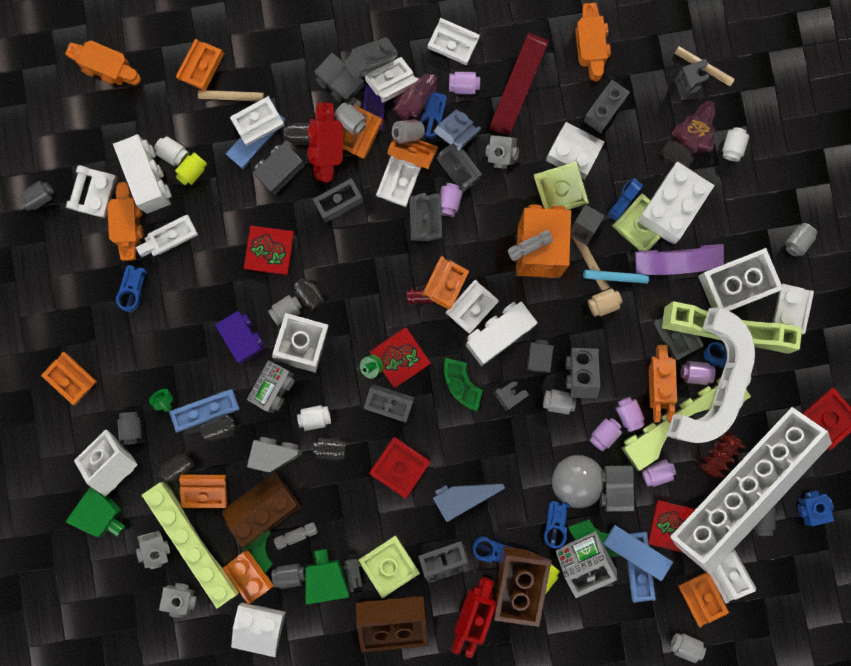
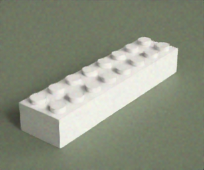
[671,407,832,574]

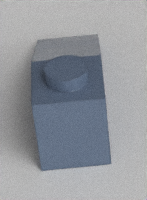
[433,484,505,522]

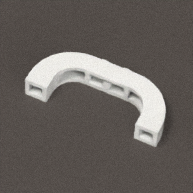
[666,307,755,443]

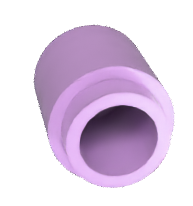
[449,72,480,94]
[440,183,463,217]
[680,361,715,385]
[616,397,645,432]
[590,418,622,452]
[641,459,676,487]

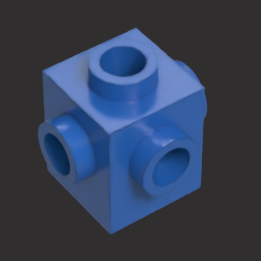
[798,490,834,526]

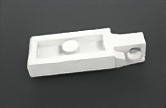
[136,215,198,257]

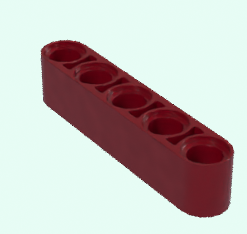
[489,33,549,137]

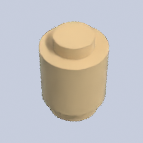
[588,288,622,317]

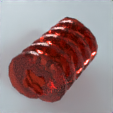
[698,431,746,479]

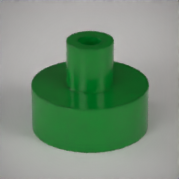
[360,355,383,378]
[149,389,173,412]

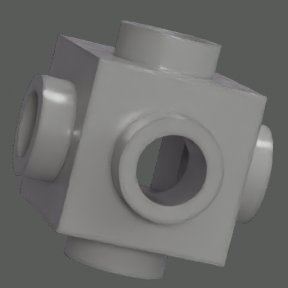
[486,136,519,168]
[136,531,170,569]
[159,583,197,618]

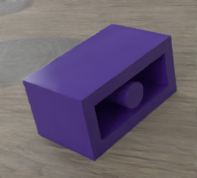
[215,311,264,364]

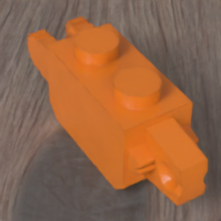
[575,3,611,82]
[65,41,141,86]
[107,182,144,261]
[649,345,677,423]

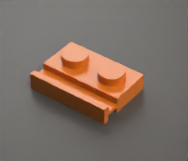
[176,39,224,91]
[343,105,384,159]
[387,139,438,169]
[422,256,469,310]
[41,352,97,406]
[179,475,227,508]
[222,549,274,605]
[678,572,729,627]

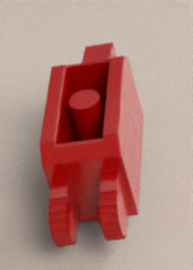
[307,102,343,183]
[452,577,496,658]

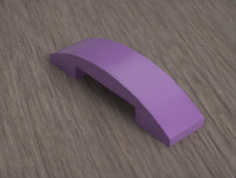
[635,244,724,275]

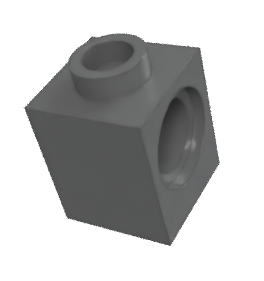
[570,204,604,245]
[526,340,553,373]

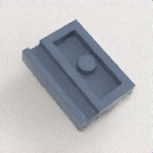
[434,109,481,151]

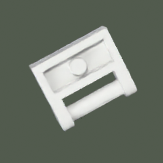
[66,166,117,218]

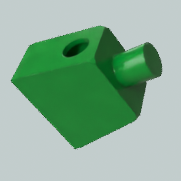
[66,487,125,538]
[306,549,350,605]

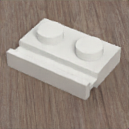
[428,18,480,65]
[365,57,419,103]
[230,96,285,146]
[376,156,421,207]
[446,280,499,334]
[772,284,814,334]
[710,549,756,603]

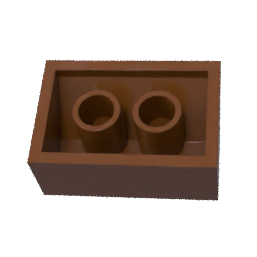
[222,471,301,547]
[493,546,551,627]
[356,596,428,653]

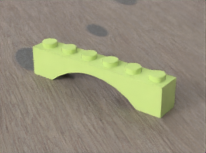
[662,301,802,354]
[621,377,751,471]
[142,481,240,608]

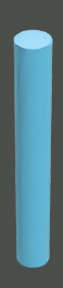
[583,270,649,284]

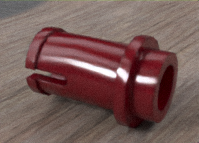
[406,288,433,305]

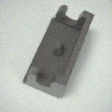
[674,59,710,100]
[436,143,482,192]
[409,193,442,241]
[493,382,529,411]
[364,384,415,422]

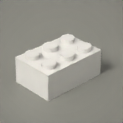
[113,134,172,214]
[637,162,715,245]
[698,248,783,311]
[466,302,537,366]

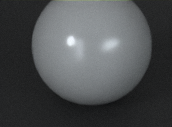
[552,455,605,508]

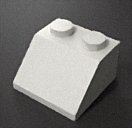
[546,122,604,180]
[272,313,328,373]
[74,430,137,497]
[231,602,286,657]

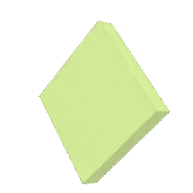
[534,161,589,210]
[612,193,661,251]
[358,535,420,598]

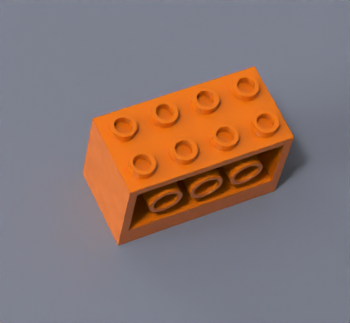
[516,205,571,278]

